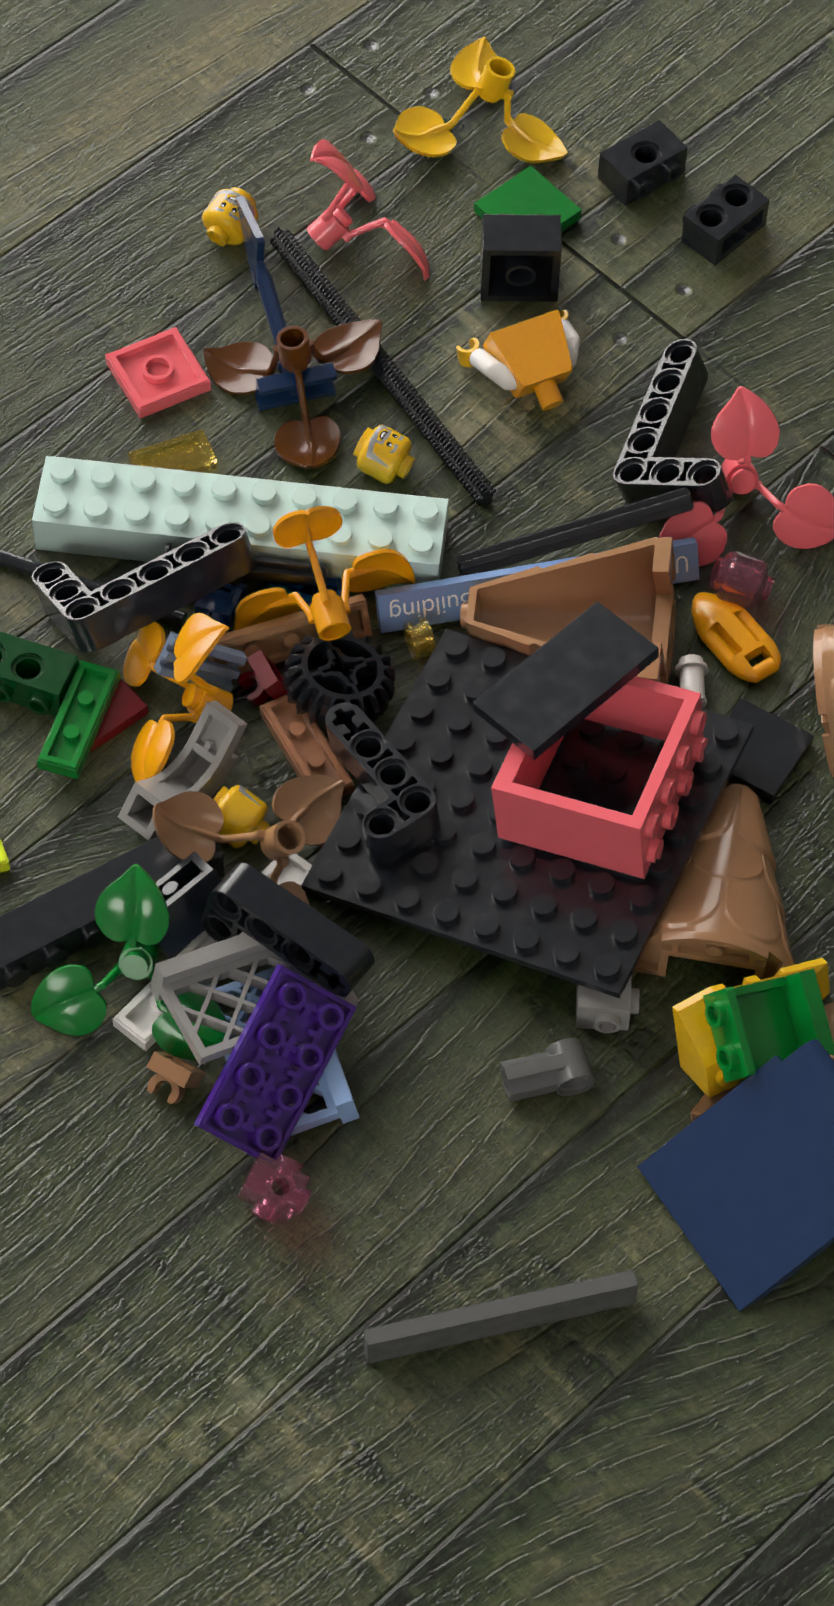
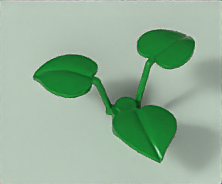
[31,864,231,1060]

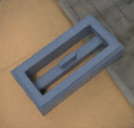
[154,632,247,692]

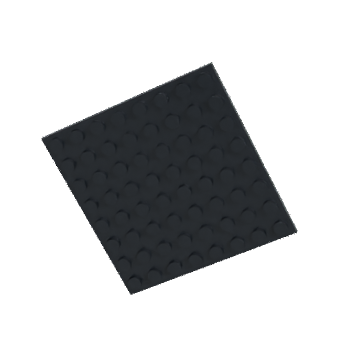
[301,629,754,999]

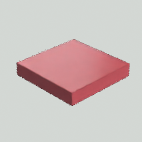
[105,327,211,419]

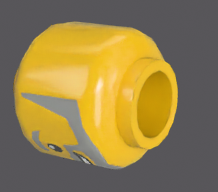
[202,187,259,246]
[353,424,416,484]
[214,785,270,848]

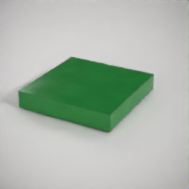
[474,166,582,232]

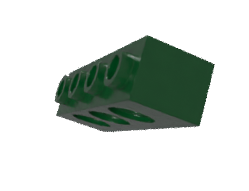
[0,631,79,716]

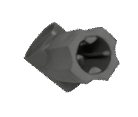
[500,1038,595,1102]

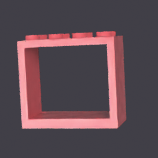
[491,676,708,879]

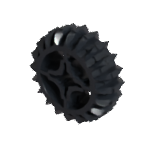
[283,630,396,730]

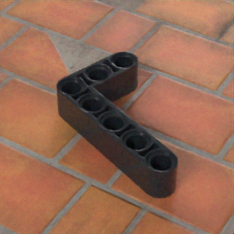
[613,339,733,513]
[32,522,257,653]

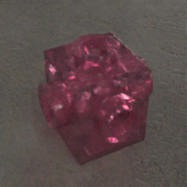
[236,1153,312,1224]

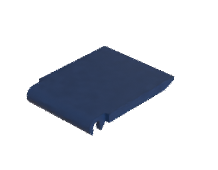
[637,1039,834,1311]

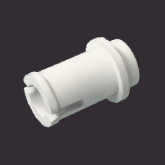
[675,654,708,708]

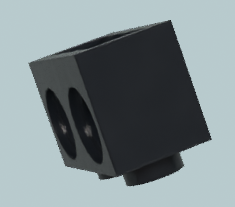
[681,175,770,266]

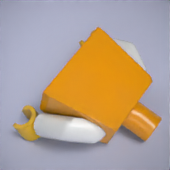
[456,309,581,411]

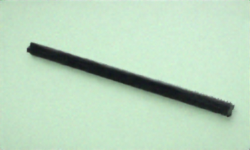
[269,227,497,506]

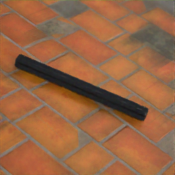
[457,487,694,576]

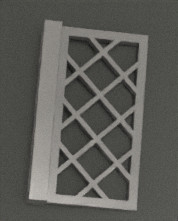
[150,933,359,1065]

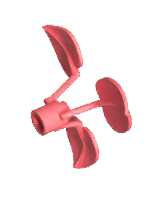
[307,139,429,281]
[659,386,834,567]

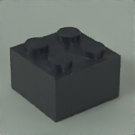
[480,214,562,302]

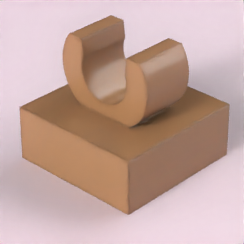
[147,1051,206,1104]

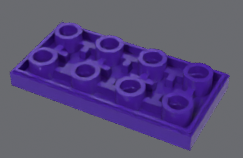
[194,964,357,1167]

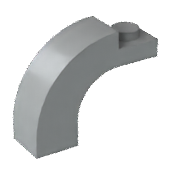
[118,701,247,841]

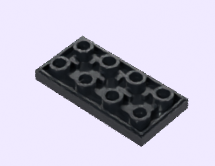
[473,601,659,760]

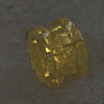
[404,618,435,659]

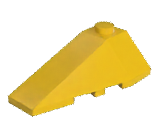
[672,958,830,1098]

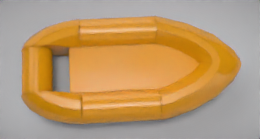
[692,592,782,683]

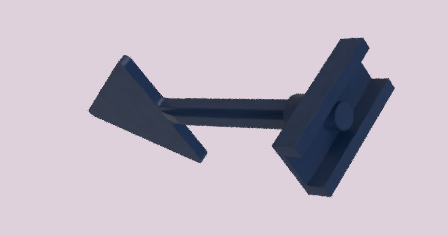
[235,195,337,411]

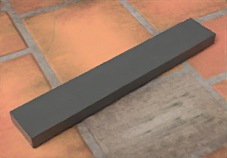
[364,1270,638,1364]

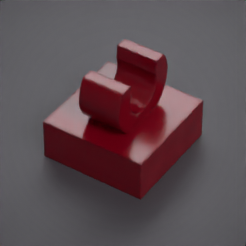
[238,649,288,706]

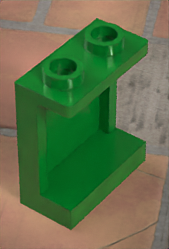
[703,969,834,1083]

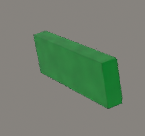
[37,660,121,779]

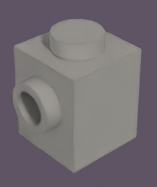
[575,975,640,1033]

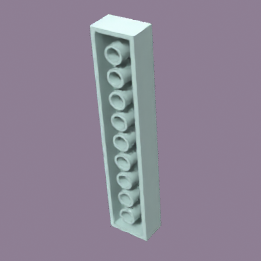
[32,456,448,588]

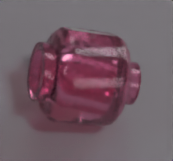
[709,551,773,609]

